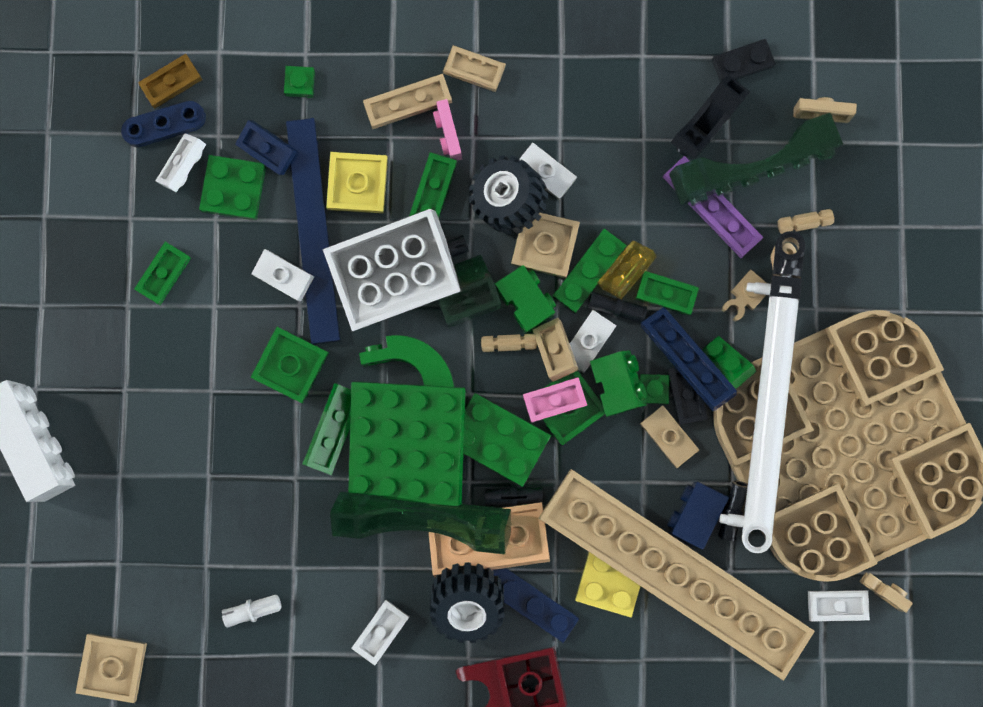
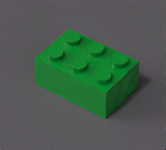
[463,393,551,487]

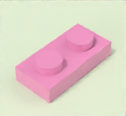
[433,99,462,161]
[523,377,587,423]

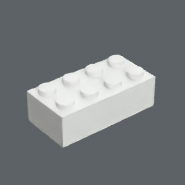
[0,380,76,502]

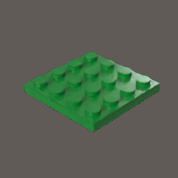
[348,381,465,506]

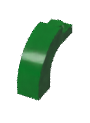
[359,335,454,387]

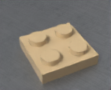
[511,213,580,278]
[76,633,147,703]

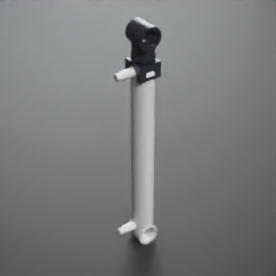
[719,231,805,553]

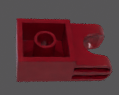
[455,646,567,707]

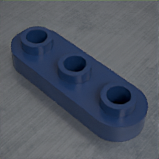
[121,101,206,147]

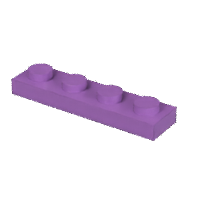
[663,156,763,258]

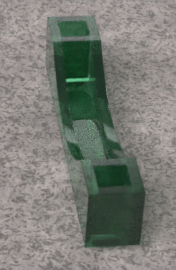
[669,113,843,206]
[330,492,511,554]

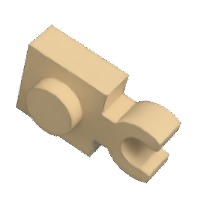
[721,270,766,322]
[859,572,913,613]

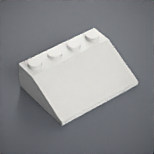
[323,209,461,331]

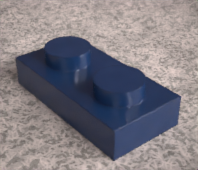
[235,120,297,175]

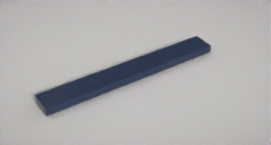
[286,118,341,345]

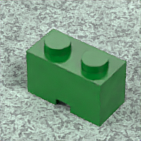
[495,265,556,334]
[590,350,647,417]

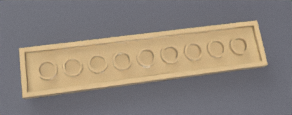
[539,469,815,681]

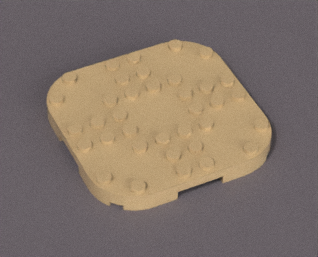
[713,310,983,581]

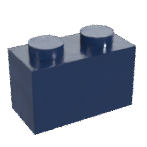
[667,481,729,550]

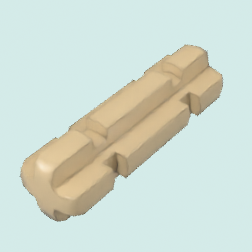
[778,209,834,234]
[481,334,537,352]

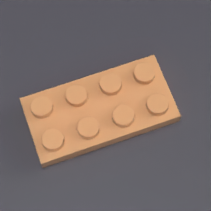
[427,502,550,578]

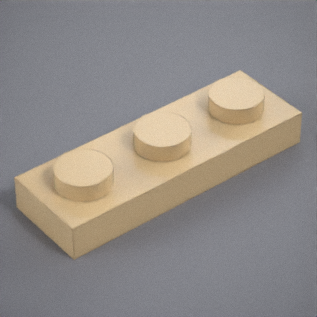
[363,74,452,129]

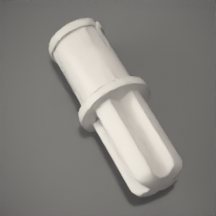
[222,595,282,628]

